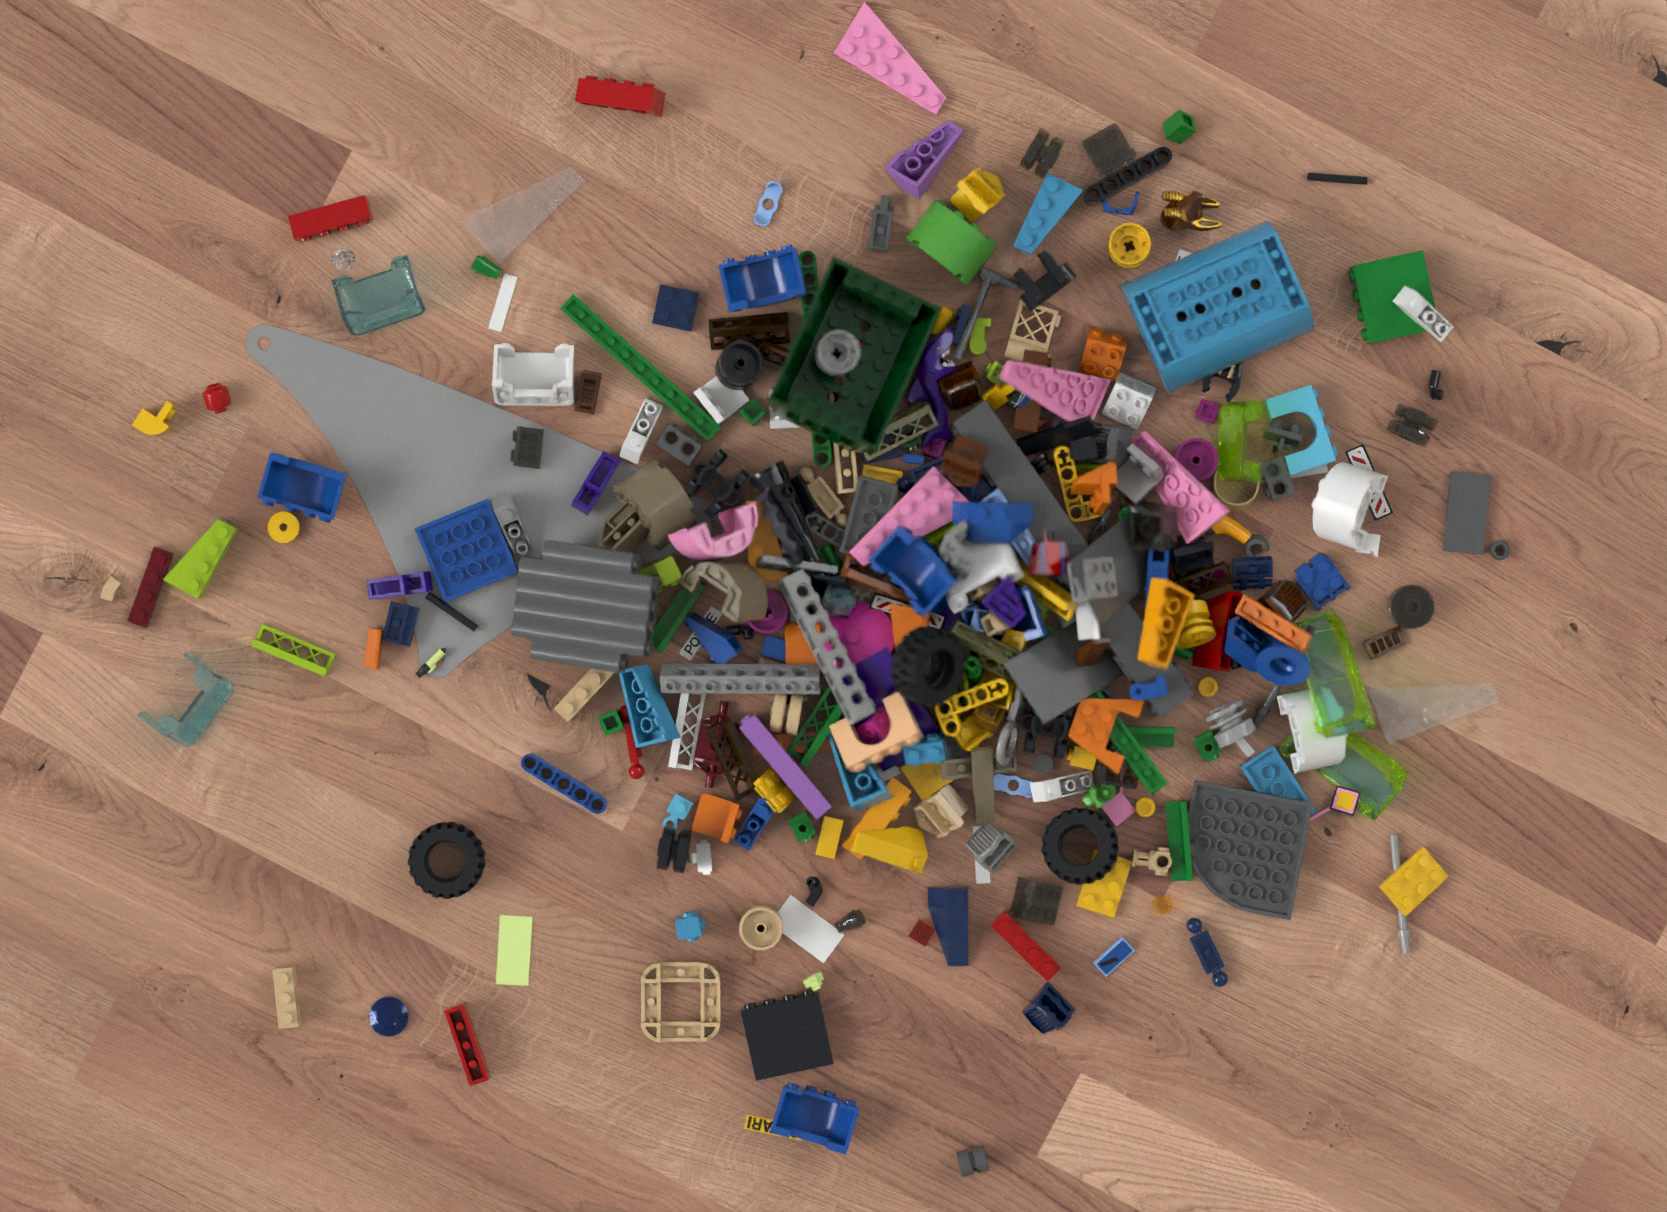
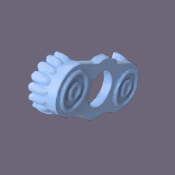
[753,181,783,227]
[993,774,1033,798]

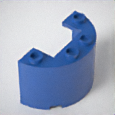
[718,244,806,312]
[257,452,347,523]
[868,526,958,616]
[960,585,1047,655]
[770,1082,860,1155]

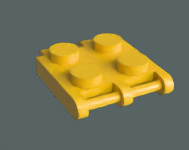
[753,767,797,813]

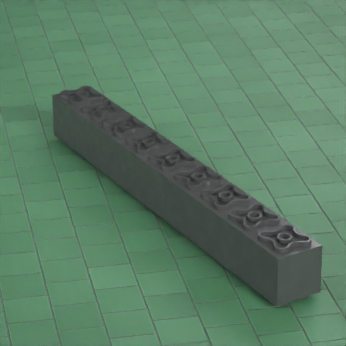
[951,400,1194,717]

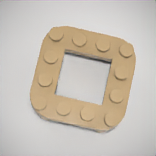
[641,962,721,1043]

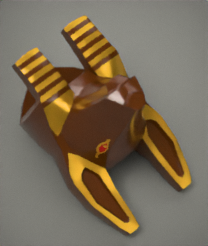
[1160,191,1221,231]

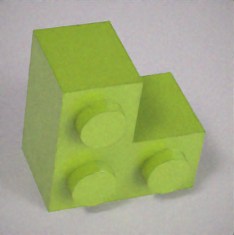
[638,553,683,591]

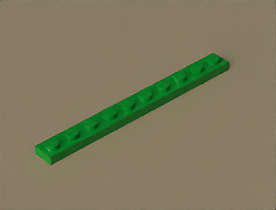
[560,294,721,442]
[1034,624,1168,796]

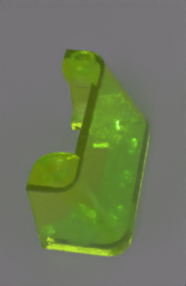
[1217,401,1264,482]

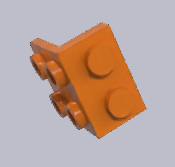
[1079,327,1128,381]
[692,793,743,843]

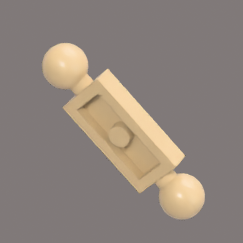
[798,466,849,529]

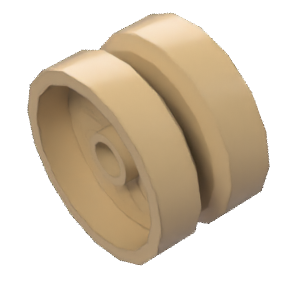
[769,694,804,736]
[739,905,783,951]

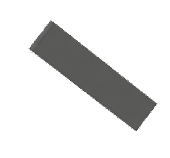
[756,555,838,577]

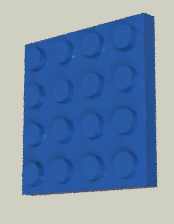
[415,499,518,602]

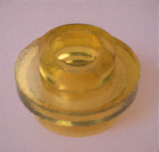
[1152,895,1172,915]

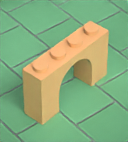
[829,692,923,772]

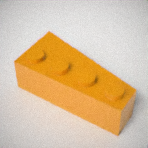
[1138,578,1194,669]

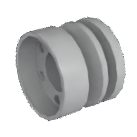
[814,331,860,376]
[1204,699,1257,748]

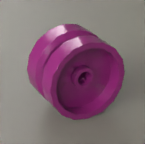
[1174,438,1218,483]
[747,590,789,634]

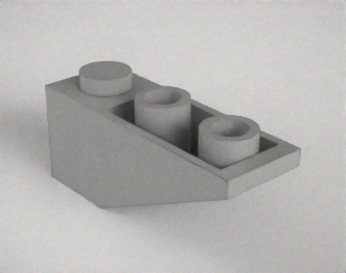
[491,493,535,559]

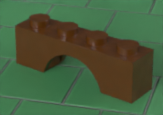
[1012,349,1052,433]

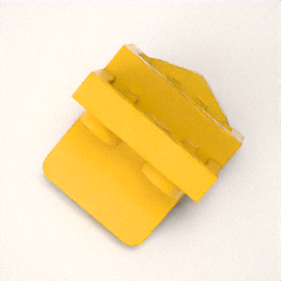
[950,167,1006,222]

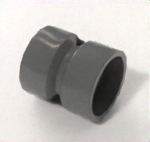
[956,1145,989,1177]

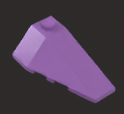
[885,121,964,199]

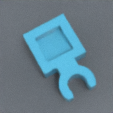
[663,793,693,830]

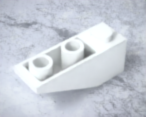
[1392,286,1454,342]
[619,398,663,464]
[1030,770,1094,802]

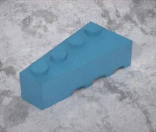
[1012,173,1083,256]
[619,664,681,748]
[827,732,893,812]

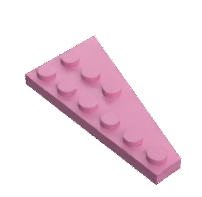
[834,2,946,115]
[1000,360,1112,422]
[1130,431,1230,544]
[849,466,969,566]

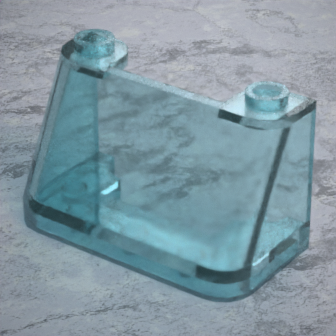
[332,255,426,336]

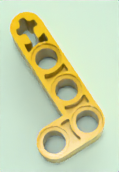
[1053,445,1104,522]
[935,678,1011,737]

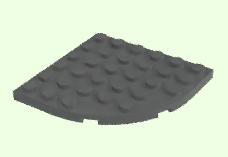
[1188,780,1313,920]

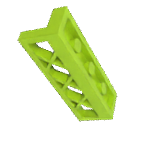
[251,624,336,676]

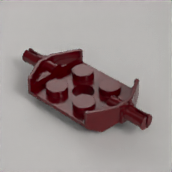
[693,701,740,788]

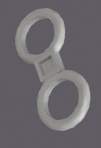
[996,685,1030,765]

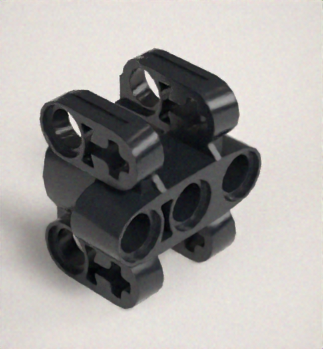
[1013,250,1077,311]
[684,449,750,519]
[1019,705,1073,759]

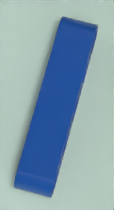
[521,753,608,814]

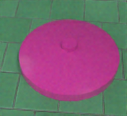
[821,602,895,668]

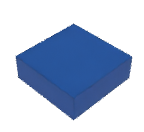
[903,454,924,465]

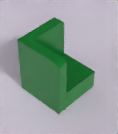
[1163,110,1196,144]
[739,398,767,426]

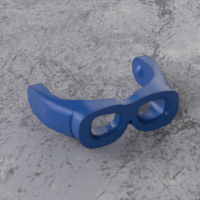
[1102,191,1139,216]

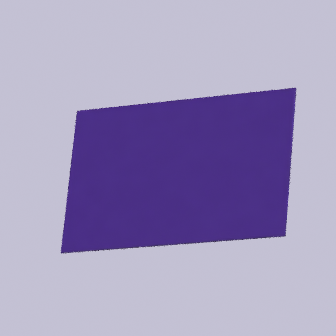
[826,647,940,772]

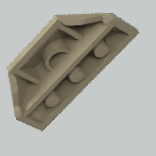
[597,500,650,552]

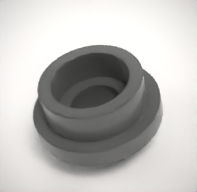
[1489,540,1510,560]

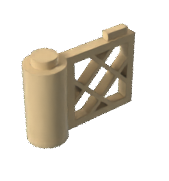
[1004,300,1061,362]

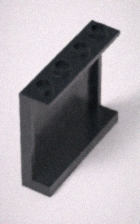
[741,990,834,1081]

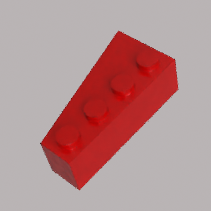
[575,75,666,117]

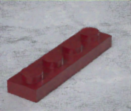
[127,547,174,628]

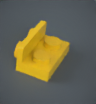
[950,710,998,751]

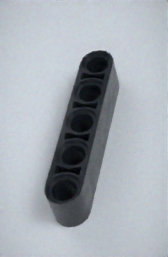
[1083,147,1172,206]

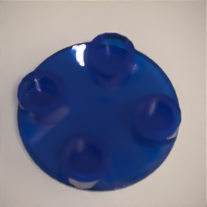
[369,996,409,1037]

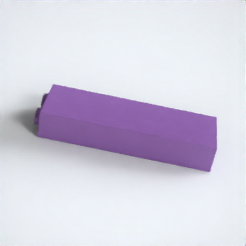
[739,713,832,820]

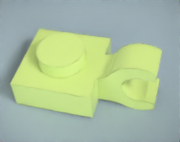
[803,970,824,992]

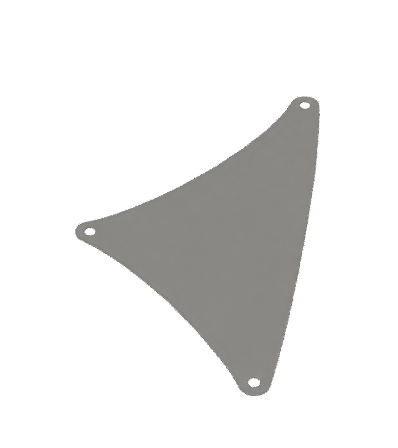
[246,325,724,679]

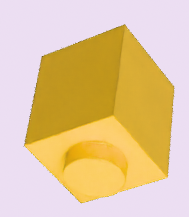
[1067,745,1097,771]

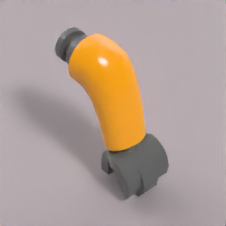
[1202,515,1270,557]

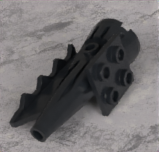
[749,460,821,566]

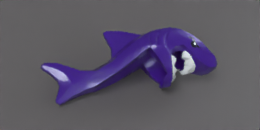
[908,328,956,448]

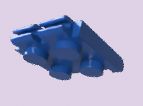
[1295,553,1350,611]

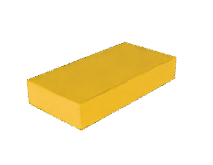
[815,816,844,859]

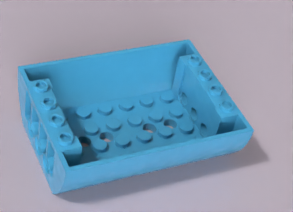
[1120,221,1314,394]

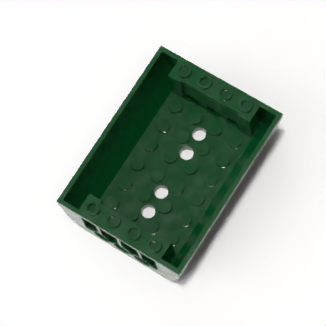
[767,257,942,453]

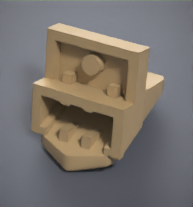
[912,784,968,839]

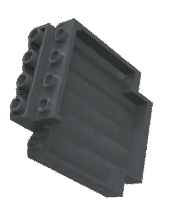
[511,540,661,673]

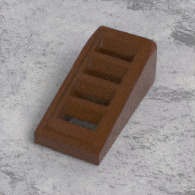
[575,370,602,414]
[1363,626,1407,660]
[1075,637,1111,667]

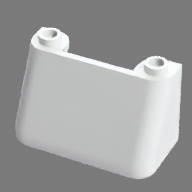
[492,343,574,406]
[945,538,1024,614]

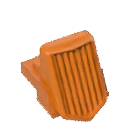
[1071,461,1117,515]

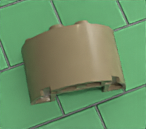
[612,460,697,551]
[678,560,768,622]

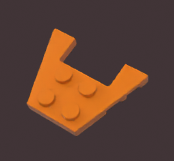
[1068,699,1144,775]

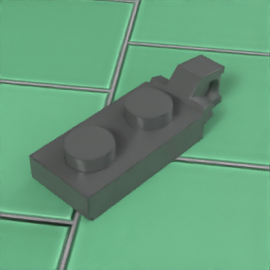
[868,195,893,252]

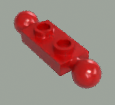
[619,705,644,779]

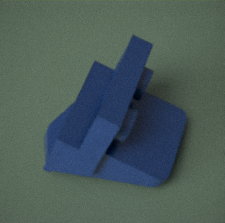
[1023,982,1075,1034]

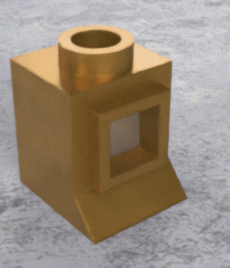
[973,702,1007,734]

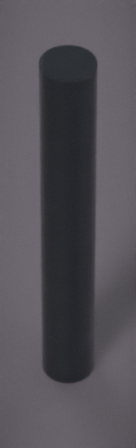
[1307,173,1368,185]
[425,592,479,632]

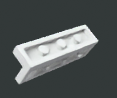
[1076,600,1100,640]
[668,693,706,770]

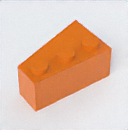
[890,604,931,650]

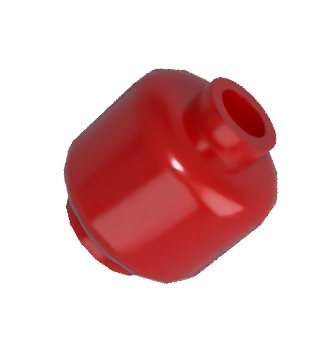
[202,383,231,414]

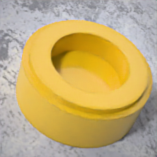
[1197,677,1218,697]
[1135,797,1155,817]

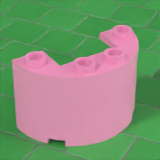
[668,502,758,561]

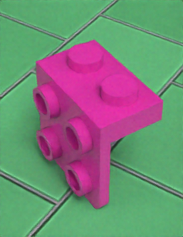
[855,706,891,745]

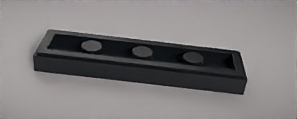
[1017,415,1098,457]

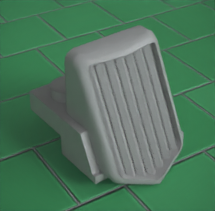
[966,822,1019,874]

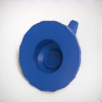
[1255,630,1311,686]

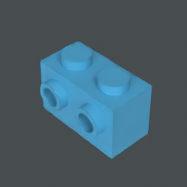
[903,733,947,766]
[675,910,706,942]

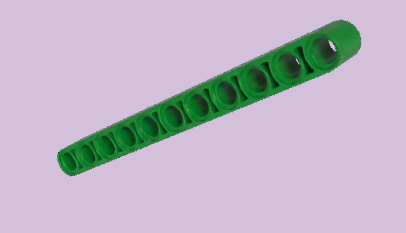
[799,250,832,468]

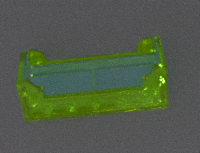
[1295,609,1377,738]
[1279,724,1409,821]

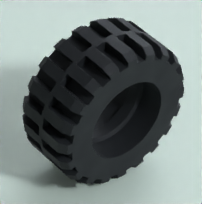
[890,626,966,706]
[1041,808,1119,885]
[408,822,486,899]

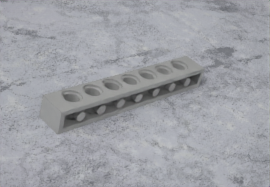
[777,569,876,725]
[660,663,822,694]

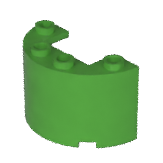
[905,199,996,287]

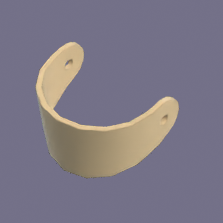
[1211,470,1260,514]

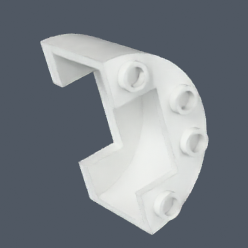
[1312,462,1388,551]
[1276,686,1348,774]

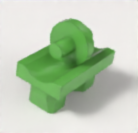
[1082,781,1116,808]

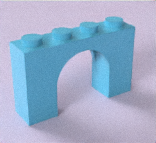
[1264,385,1338,476]

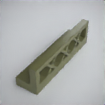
[864,400,939,461]
[951,621,1022,684]

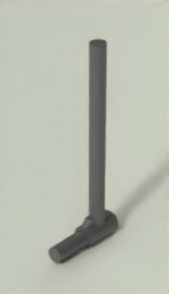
[953,267,1019,362]

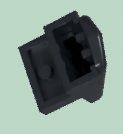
[1169,535,1215,584]

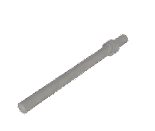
[1389,834,1411,954]

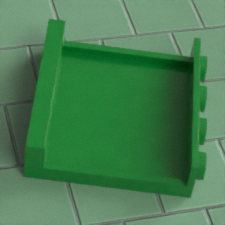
[1348,250,1436,344]

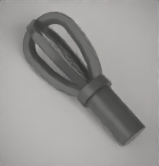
[1088,507,1113,545]

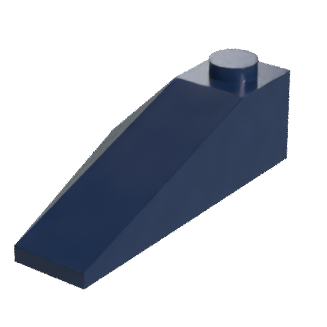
[928,886,968,966]

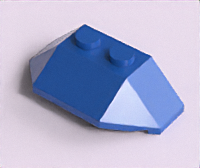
[952,501,1033,543]
[1225,615,1269,672]

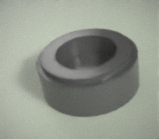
[1033,754,1053,774]

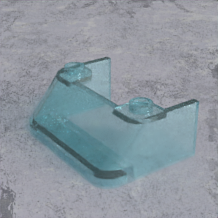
[137,651,234,747]

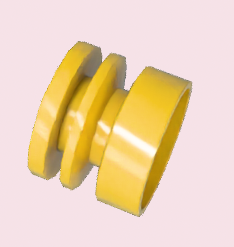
[1108,223,1151,269]
[1176,600,1216,648]

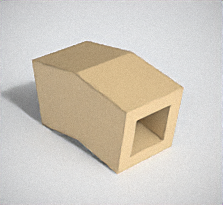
[100,576,123,602]

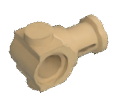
[1131,847,1172,876]

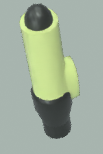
[416,648,446,678]

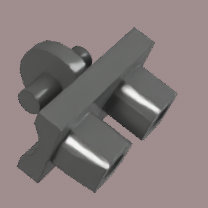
[1263,419,1302,453]

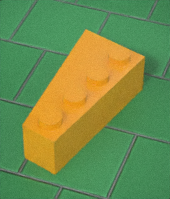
[746,501,789,580]
[841,777,912,860]

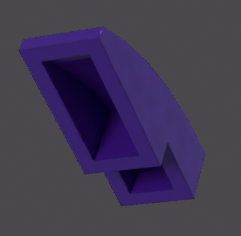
[571,451,620,516]
[366,571,433,600]

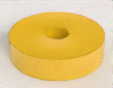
[268,511,300,543]

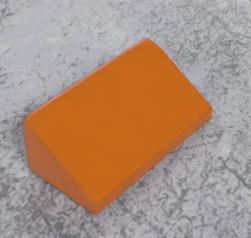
[364,628,384,669]

